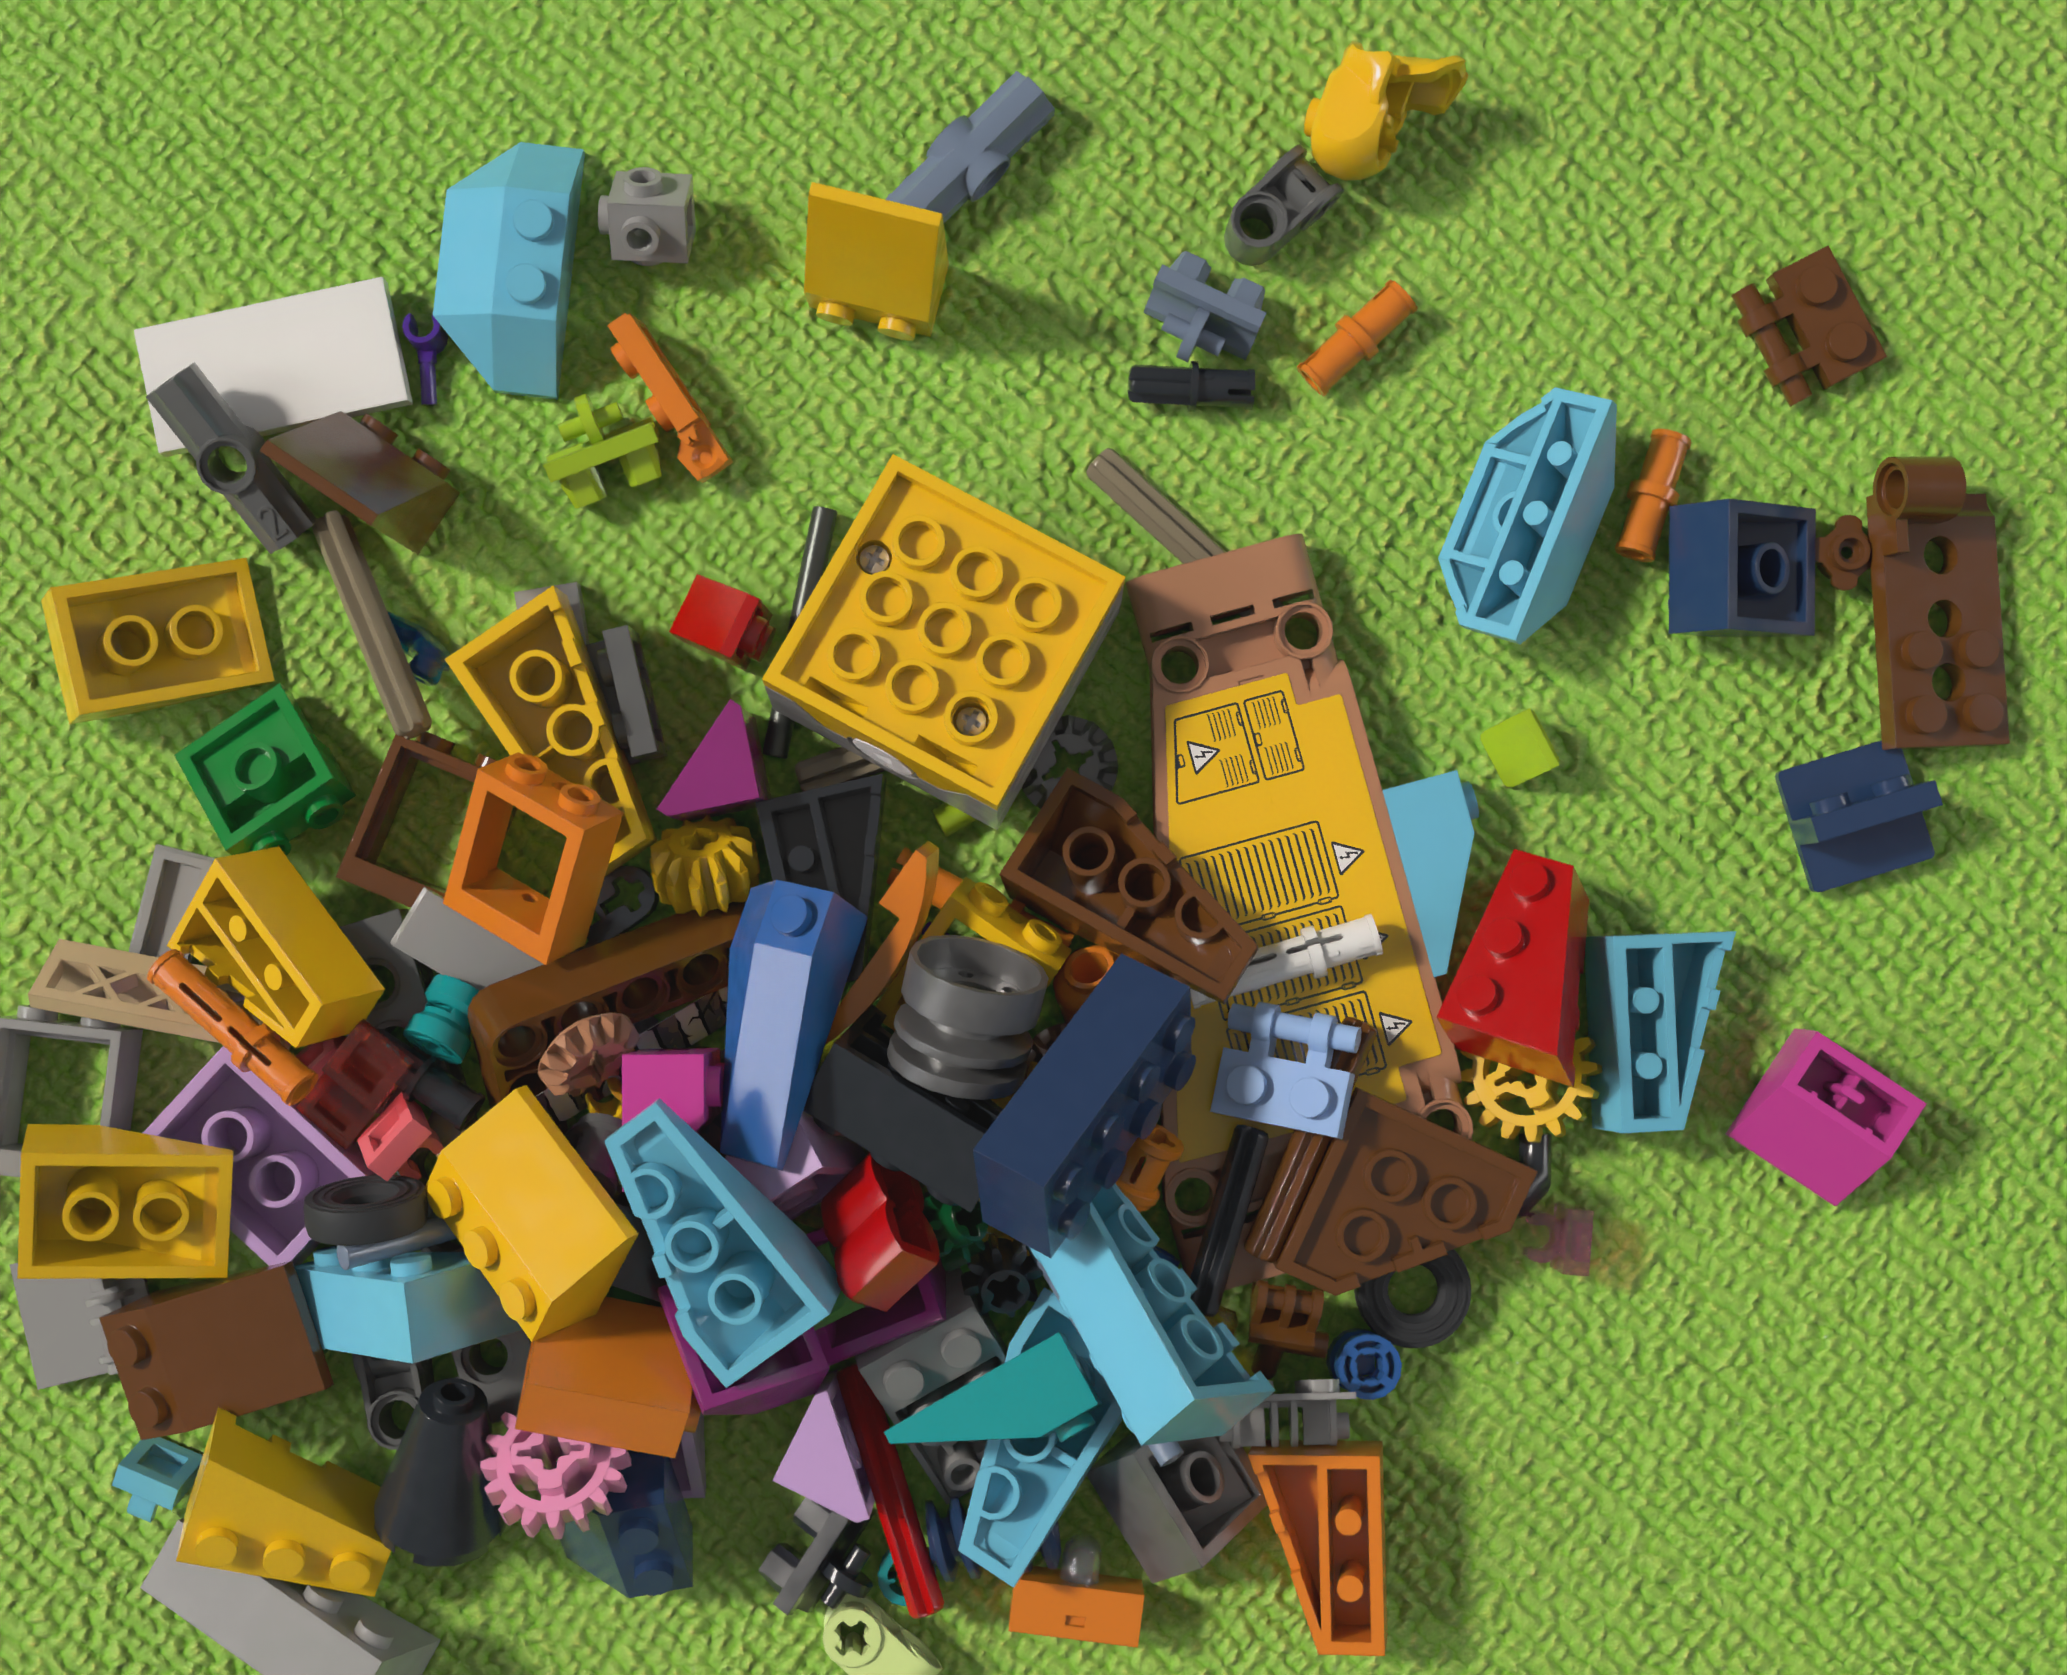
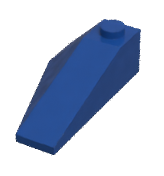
[720,880,868,1171]

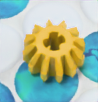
[649,815,761,917]

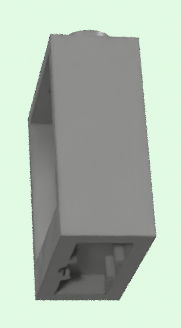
[0,1005,143,1177]

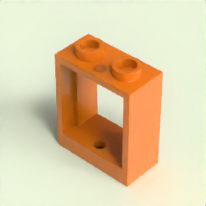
[443,752,624,965]

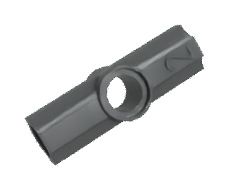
[146,362,317,554]

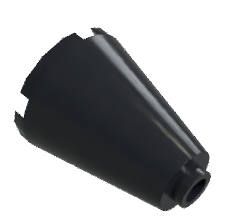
[374,1378,506,1567]

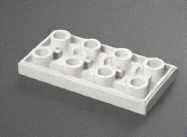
[134,277,413,457]

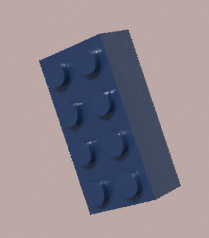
[973,953,1196,1258]

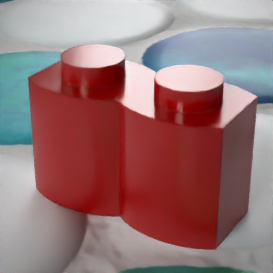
[821,1152,939,1312]

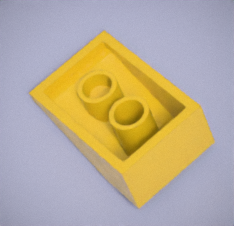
[804,182,949,341]
[41,558,275,725]
[17,1124,234,1279]

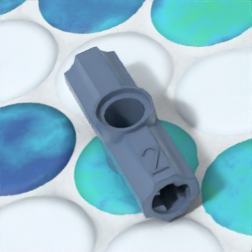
[885,71,1055,223]

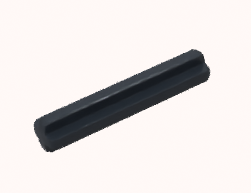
[1190,1124,1269,1317]

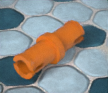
[1297,279,1418,397]
[1615,429,1692,562]

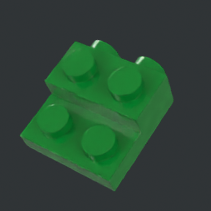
[174,683,356,856]

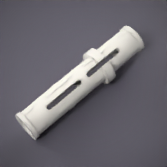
[1190,914,1383,1009]

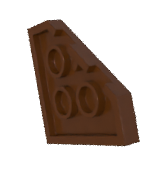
[1273,1086,1538,1296]

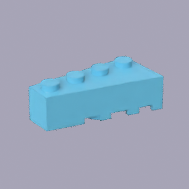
[1030,1183,1275,1446]

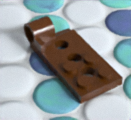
[1866,456,2010,750]

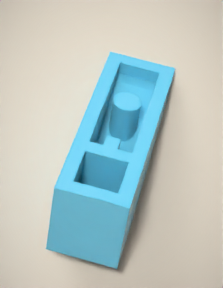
[1382,770,1479,977]

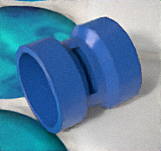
[1326,1328,1402,1400]

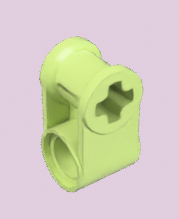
[823,1593,942,1675]

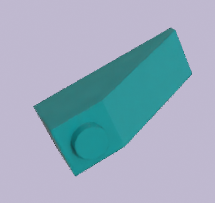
[884,1332,1103,1444]

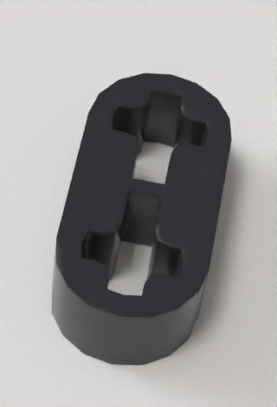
[565,866,659,956]

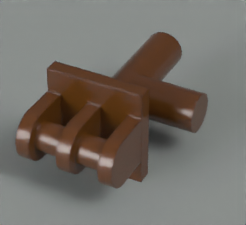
[1248,1280,1329,1380]

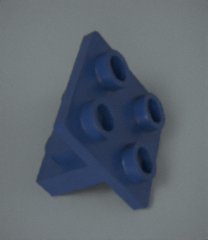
[1775,740,1943,893]

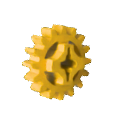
[1460,1023,1602,1143]

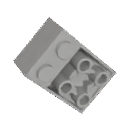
[855,1267,1008,1504]

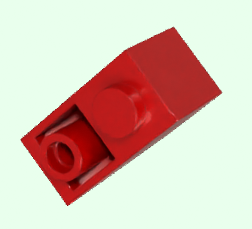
[669,574,776,671]

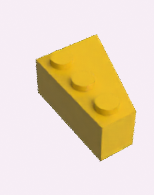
[167,846,385,1048]
[176,1407,391,1597]

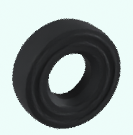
[303,1175,428,1245]
[1354,1249,1471,1348]

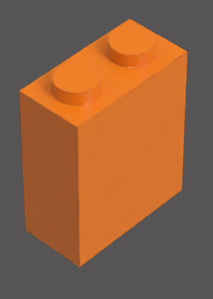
[515,1297,701,1458]

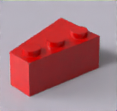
[1436,849,1589,1088]

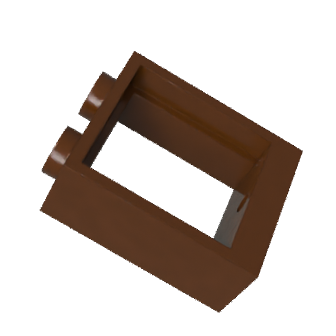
[336,732,518,908]

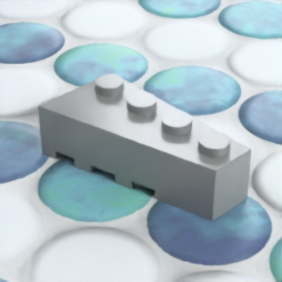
[140,1518,441,1675]

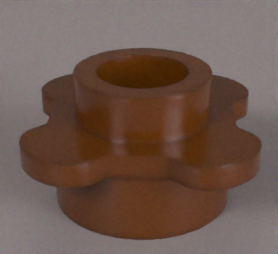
[1815,515,1871,591]

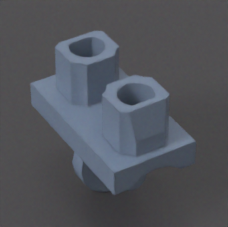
[1143,251,1266,363]

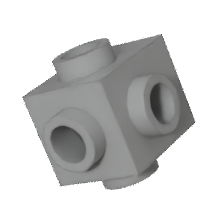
[598,167,696,266]

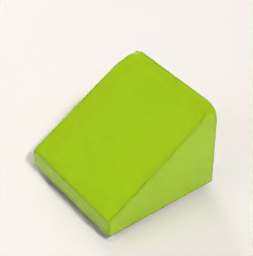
[1480,708,1560,788]

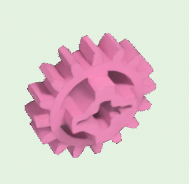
[480,1412,631,1540]

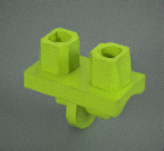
[543,394,662,509]

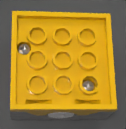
[762,454,1125,830]

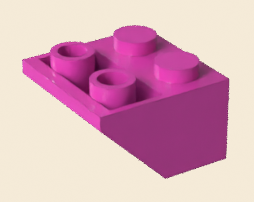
[1725,1028,1927,1206]

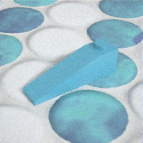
[604,1098,841,1388]

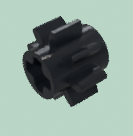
[961,1233,1043,1318]

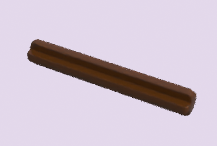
[1244,1017,1377,1263]

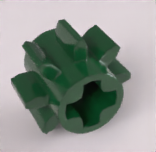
[922,1192,988,1272]

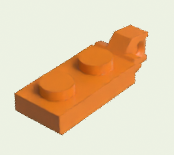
[607,313,733,483]

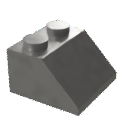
[1087,1433,1267,1584]

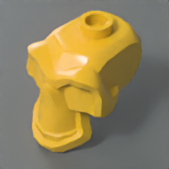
[1304,41,1468,181]

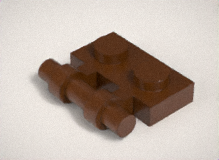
[1731,246,1887,407]

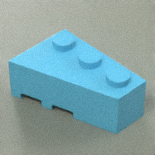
[1585,931,1736,1133]
[295,1245,523,1364]

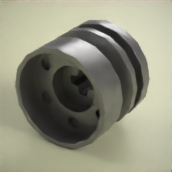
[887,935,1049,1100]

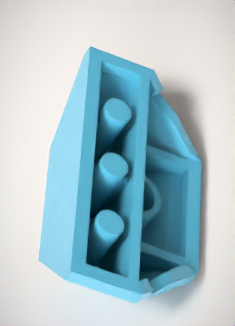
[433,142,585,400]
[1438,387,1617,644]

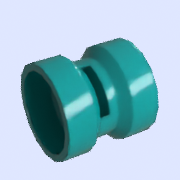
[403,974,479,1064]

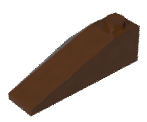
[999,767,1258,1005]

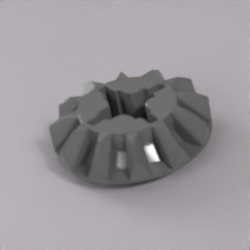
[1022,715,1118,809]

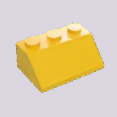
[425,1085,638,1342]

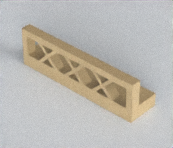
[28,939,307,1050]

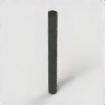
[762,506,838,759]

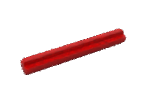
[837,1364,944,1619]

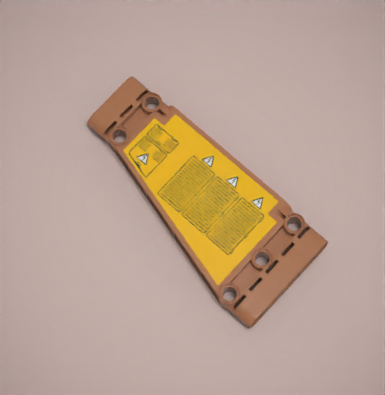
[1125,534,1473,1290]

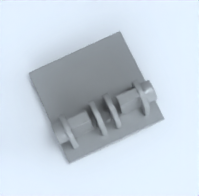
[10,1263,150,1390]
[1219,1379,1356,1448]

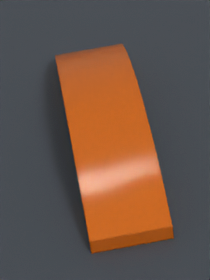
[825,841,939,1045]

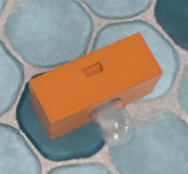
[1008,1533,1144,1648]

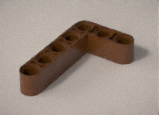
[468,891,750,1134]

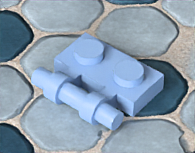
[1210,1002,1362,1139]

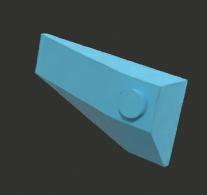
[958,1287,1123,1588]

